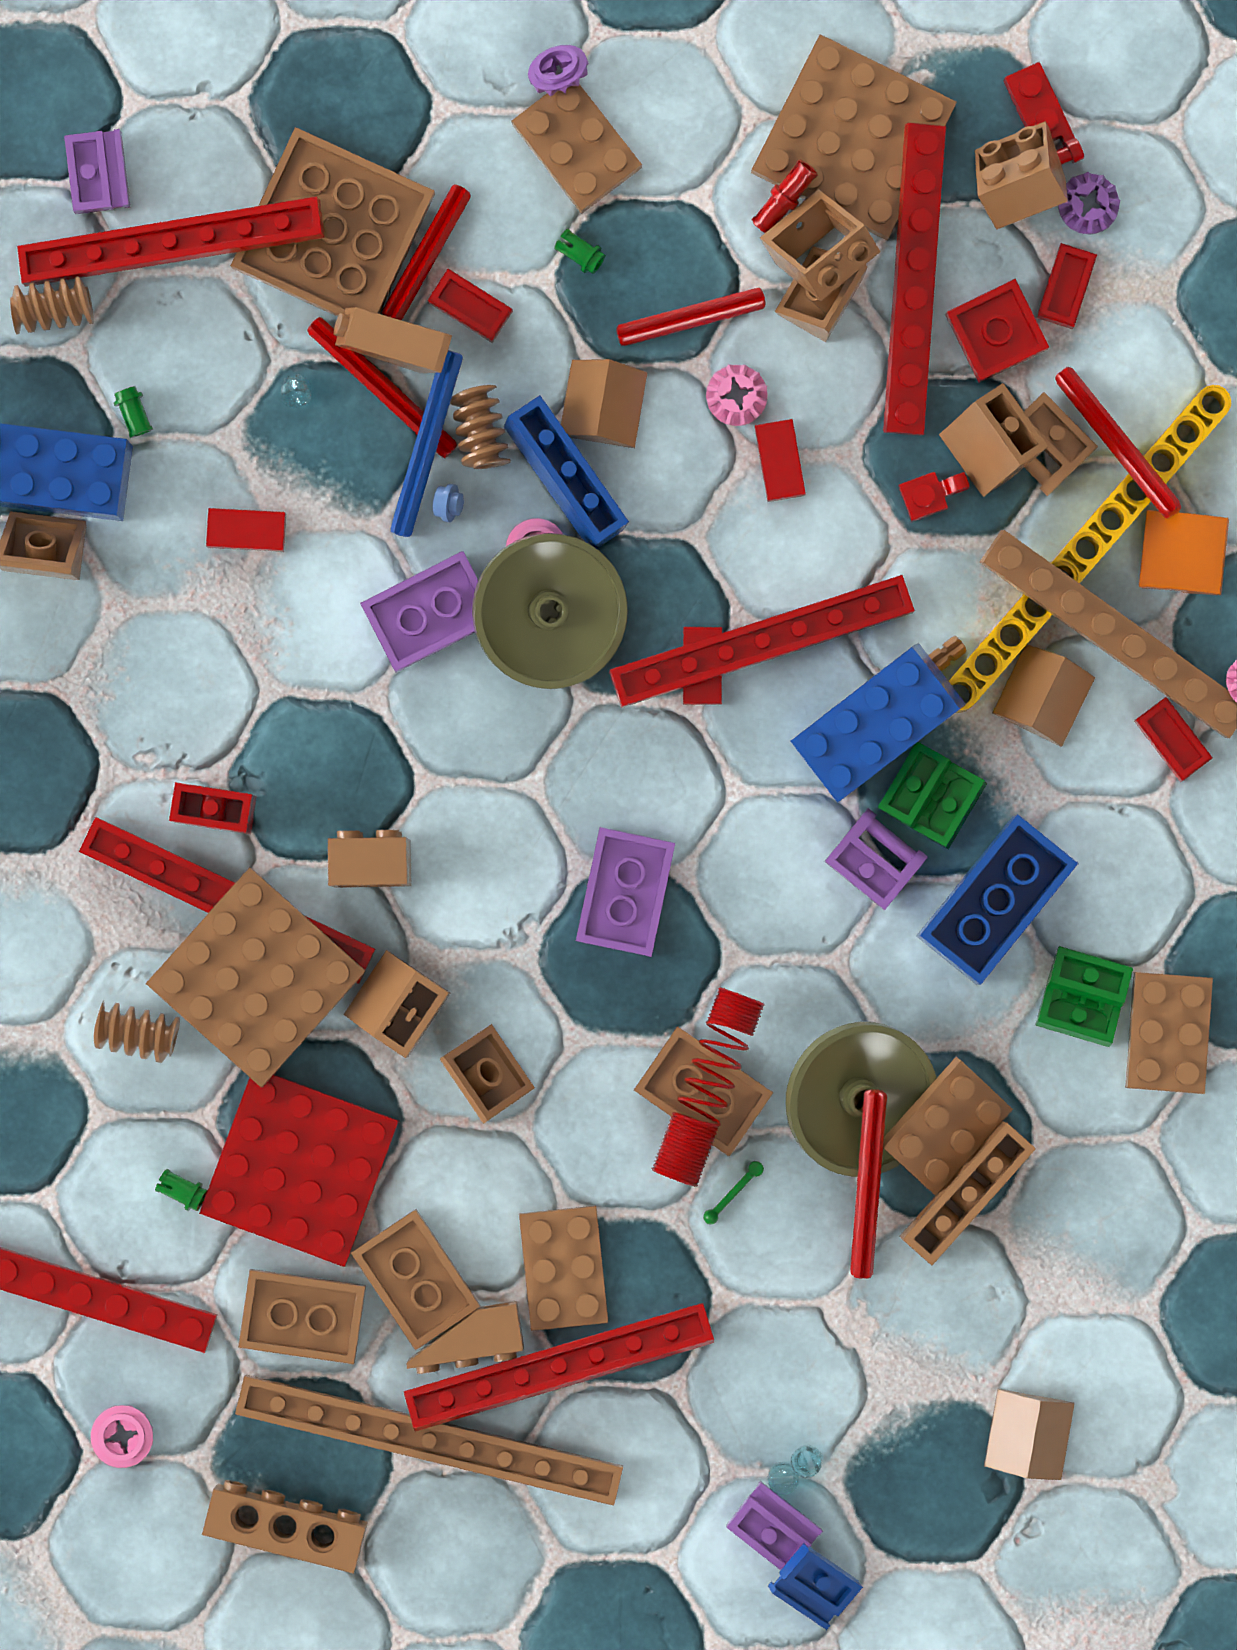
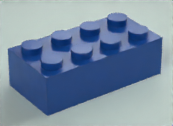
[0,423,133,521]
[790,643,966,803]
[916,814,1079,985]

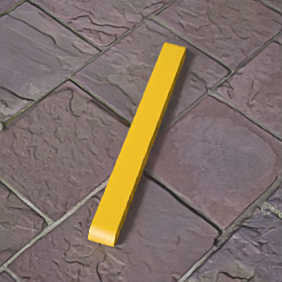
[948,385,1231,713]

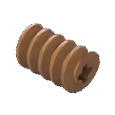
[10,277,94,335]
[450,385,511,469]
[94,1001,180,1063]

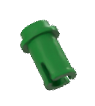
[554,229,606,274]
[113,386,153,438]
[155,1169,208,1211]

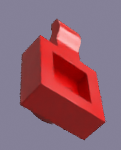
[898,471,970,522]

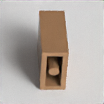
[939,383,1049,497]

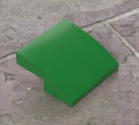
[878,742,987,850]
[1035,946,1133,1047]

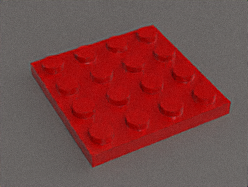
[199,1074,399,1267]

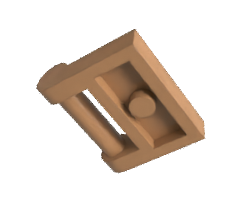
[1024,392,1098,496]

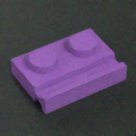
[64,129,131,214]
[726,1481,823,1570]

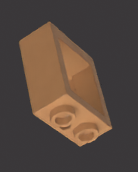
[760,189,880,301]

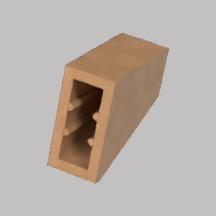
[334,307,452,373]

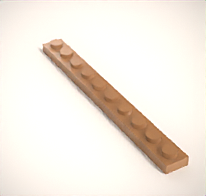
[235,1375,623,1506]

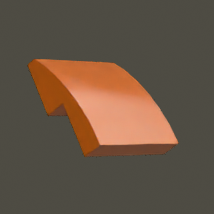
[1139,510,1229,595]

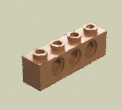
[899,1121,1036,1266]
[202,1480,368,1574]

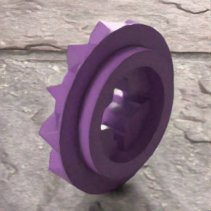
[528,45,589,97]
[1058,172,1120,234]

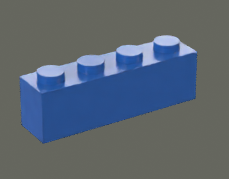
[503,395,629,549]

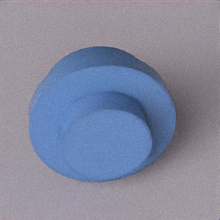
[433,484,464,523]

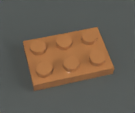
[511,84,642,214]
[1125,972,1213,1094]
[634,1026,773,1157]
[883,1057,1013,1196]
[519,1205,608,1331]
[351,1209,481,1350]
[238,1269,366,1364]

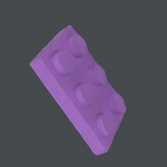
[360,551,478,673]
[576,827,675,957]

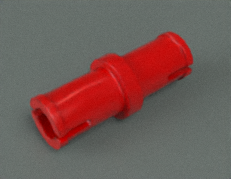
[751,159,818,233]

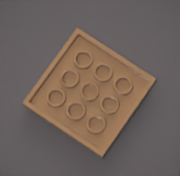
[751,34,957,241]
[230,127,435,317]
[145,867,366,1087]

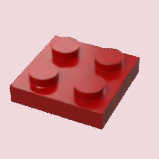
[945,278,1049,383]

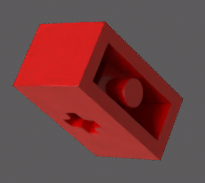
[169,782,257,835]

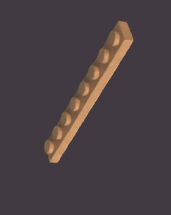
[980,530,1237,739]

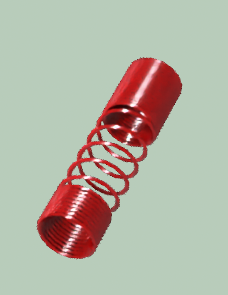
[651,987,765,1187]

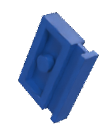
[768,1543,863,1630]

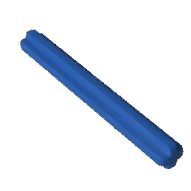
[390,350,463,537]

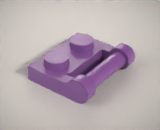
[824,808,928,910]

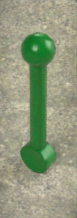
[703,1161,764,1225]

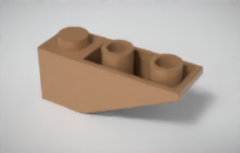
[406,1301,524,1374]

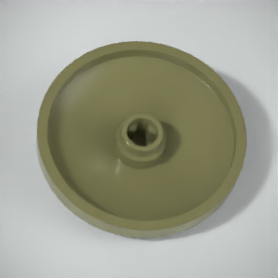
[472,533,627,689]
[785,1022,937,1177]

